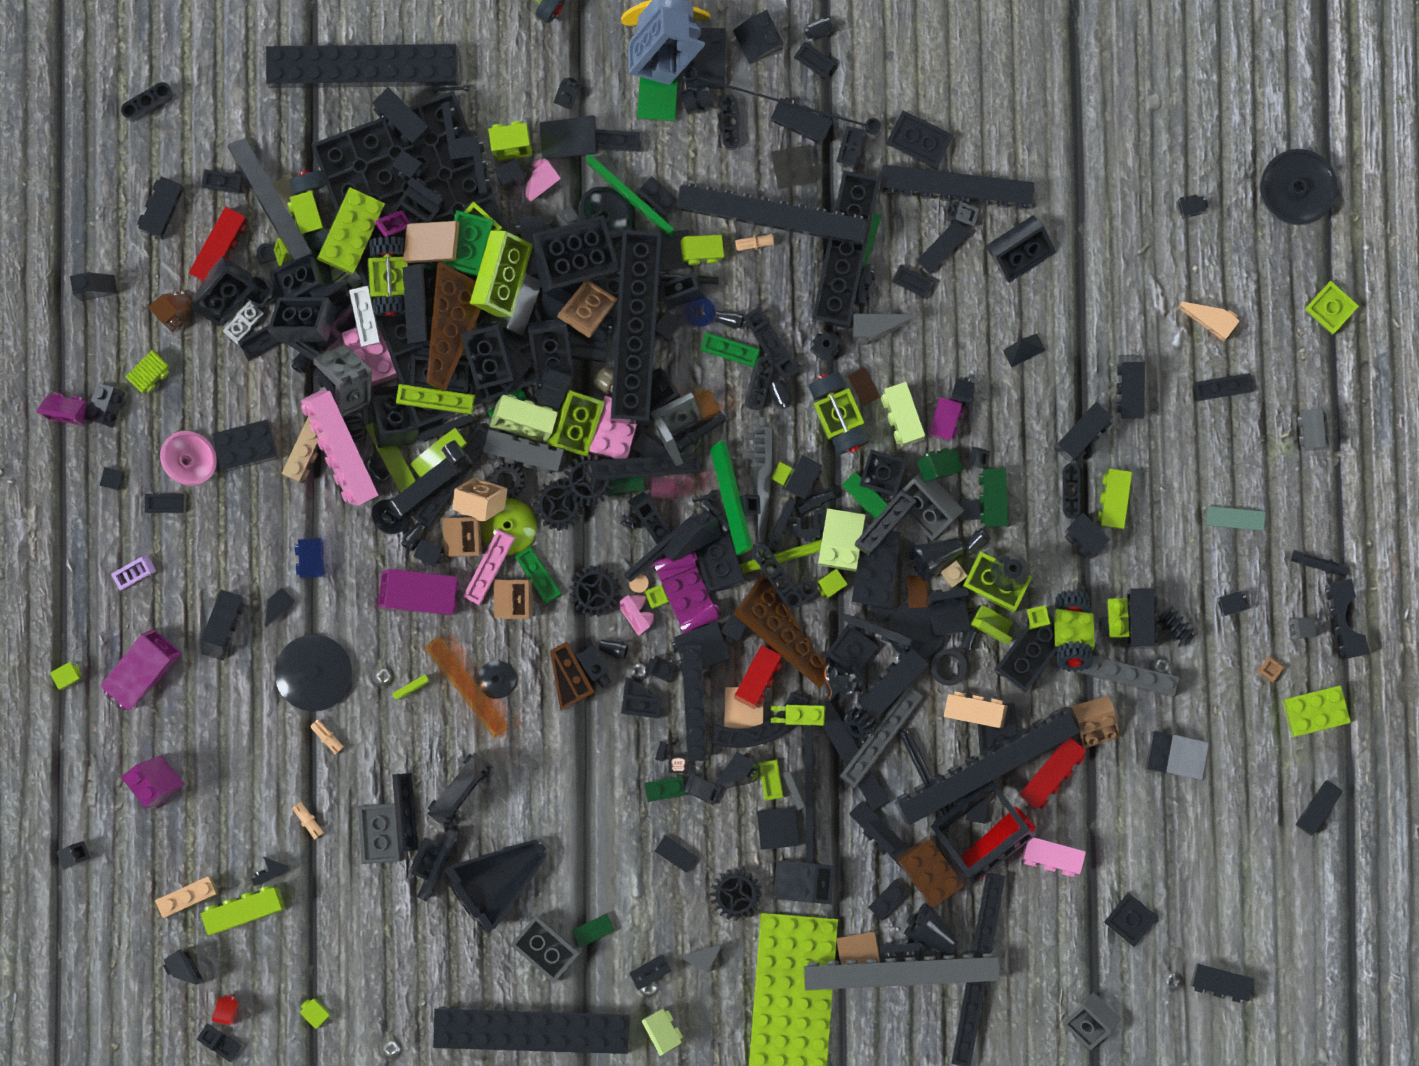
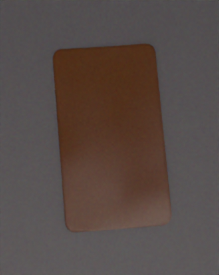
[848,368,880,405]
[906,575,927,608]

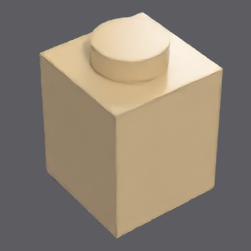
[940,561,968,589]

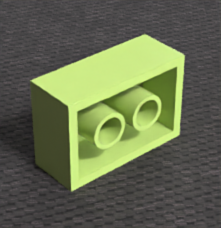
[881,382,925,448]
[490,394,558,444]

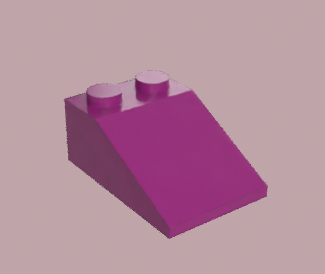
[36,393,88,426]

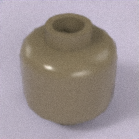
[593,367,614,395]

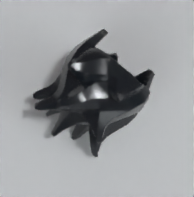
[824,657,864,703]

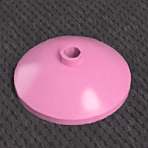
[160,431,217,486]

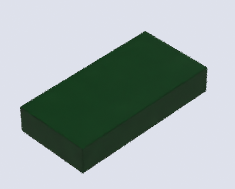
[572,913,615,948]

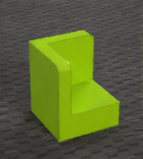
[1027,605,1050,630]

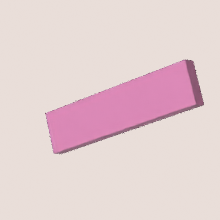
[463,529,516,605]

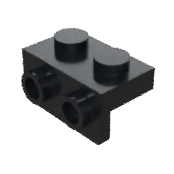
[85,383,125,428]

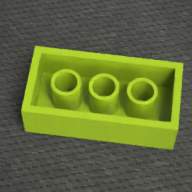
[317,188,385,275]
[470,231,533,317]
[200,885,286,935]

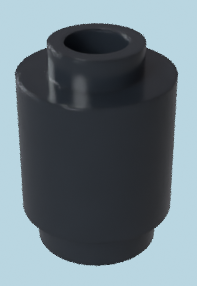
[804,17,833,42]
[769,380,794,409]

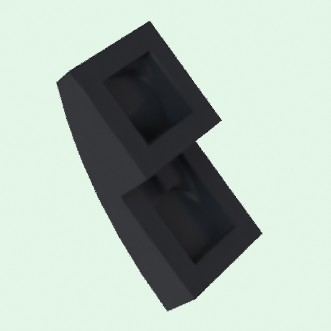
[196,1023,242,1062]

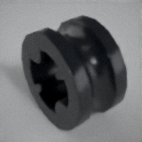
[620,515,639,530]

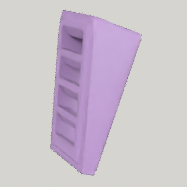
[111,555,156,591]

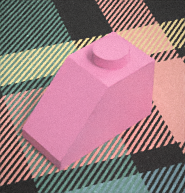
[525,158,561,201]

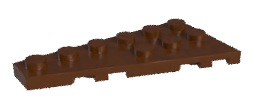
[426,262,481,391]

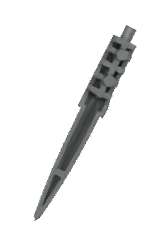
[743,417,772,556]

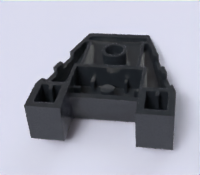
[427,753,494,828]

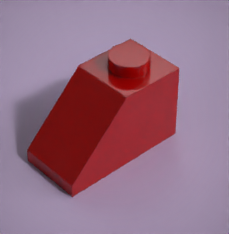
[211,994,240,1025]

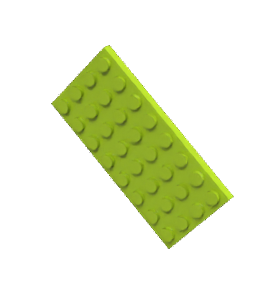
[749,913,838,1066]

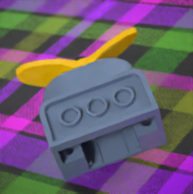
[621,0,711,85]

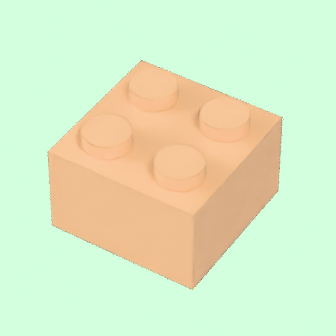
[452,477,507,521]

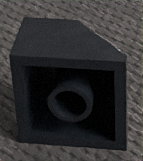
[733,10,784,64]

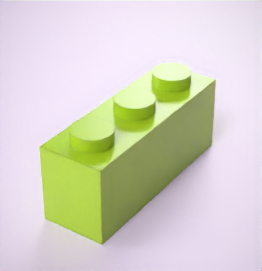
[1097,469,1132,530]

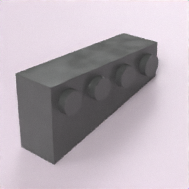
[483,430,564,474]

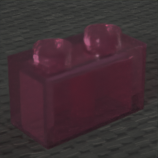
[651,477,679,502]

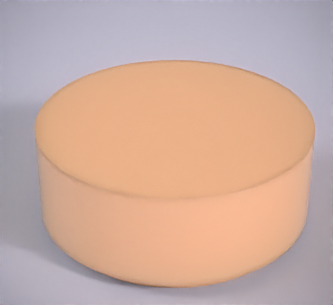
[629,574,649,593]

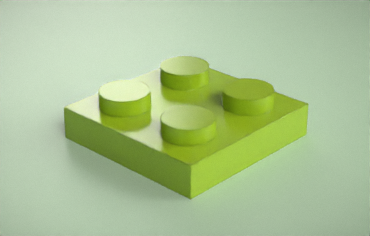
[1304,281,1359,335]

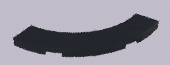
[711,692,809,748]

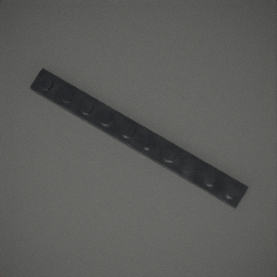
[951,873,1006,1066]

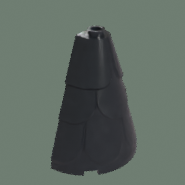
[443,840,547,933]

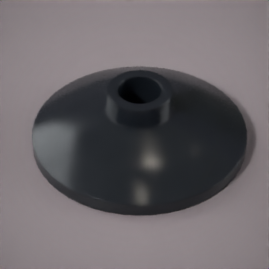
[371,499,408,534]
[477,661,516,699]

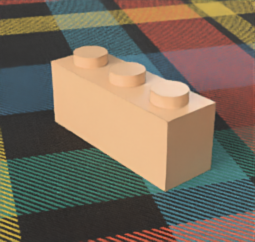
[944,691,1007,728]
[155,876,219,918]

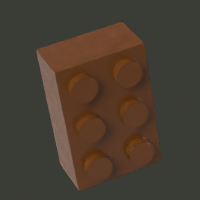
[896,836,964,908]

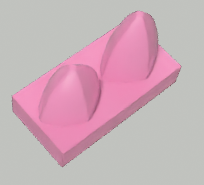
[617,595,654,636]

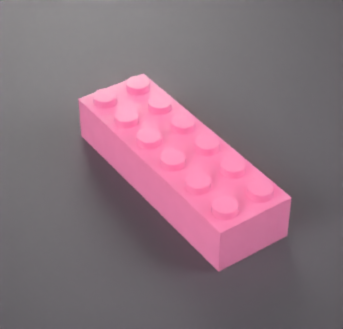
[301,390,378,506]

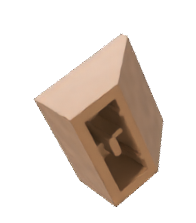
[443,517,483,557]
[494,579,533,619]
[1072,696,1120,749]

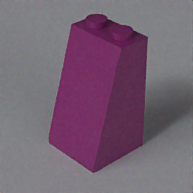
[378,569,459,616]
[100,629,182,711]
[121,755,185,809]

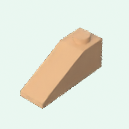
[1178,302,1239,342]

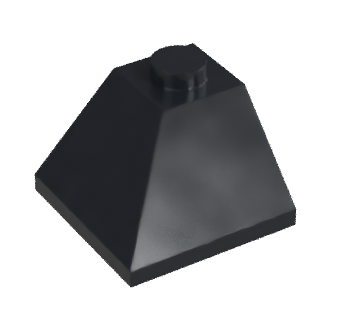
[163,948,205,985]

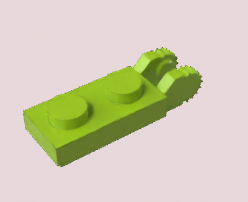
[771,705,825,726]

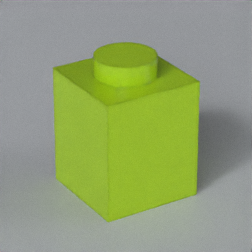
[817,569,848,599]
[50,662,82,691]
[299,998,331,1029]

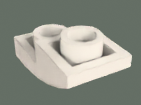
[223,302,264,344]

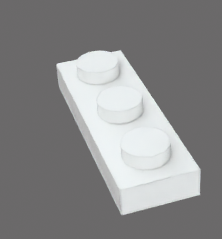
[349,286,381,347]

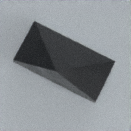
[1003,334,1045,368]

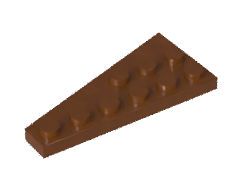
[733,573,827,688]

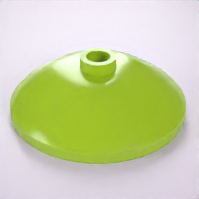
[481,498,537,555]

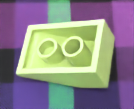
[818,509,865,572]
[642,1008,683,1056]

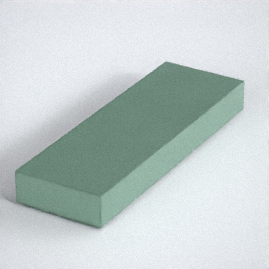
[1205,506,1265,531]

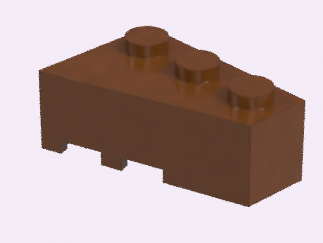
[148,290,195,332]
[550,641,595,712]

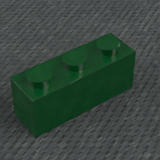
[978,468,1008,528]

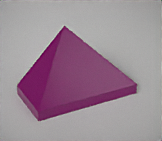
[375,210,411,237]

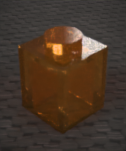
[694,388,720,420]

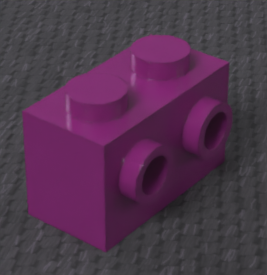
[928,397,964,442]

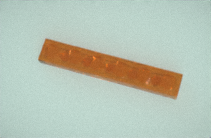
[424,636,510,738]

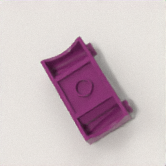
[653,551,721,633]

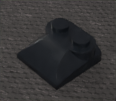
[859,449,907,497]

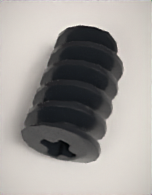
[1157,605,1198,648]

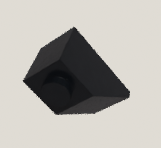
[950,377,975,408]
[715,751,760,789]

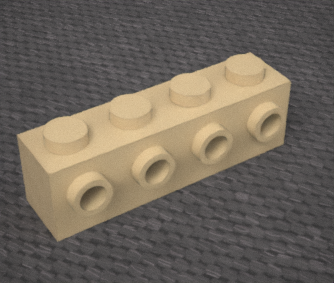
[282,417,319,484]

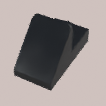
[251,857,291,886]

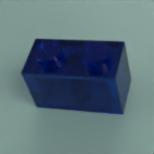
[295,538,325,579]

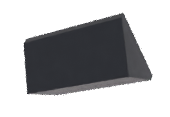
[410,353,471,393]

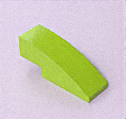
[411,428,467,477]

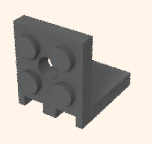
[314,344,372,417]
[650,393,703,466]

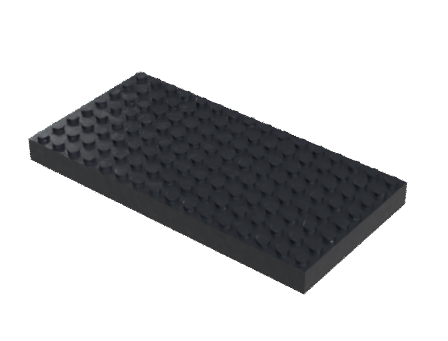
[311,90,542,430]

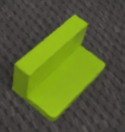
[971,605,1013,645]

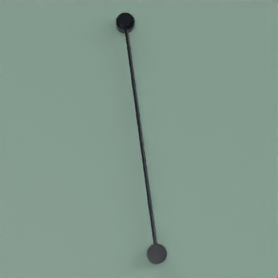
[682,66,881,135]

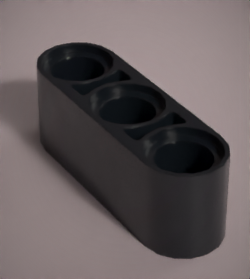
[121,82,173,122]
[1296,780,1343,836]

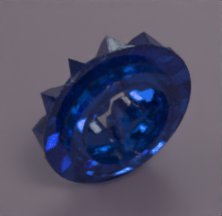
[685,297,715,327]

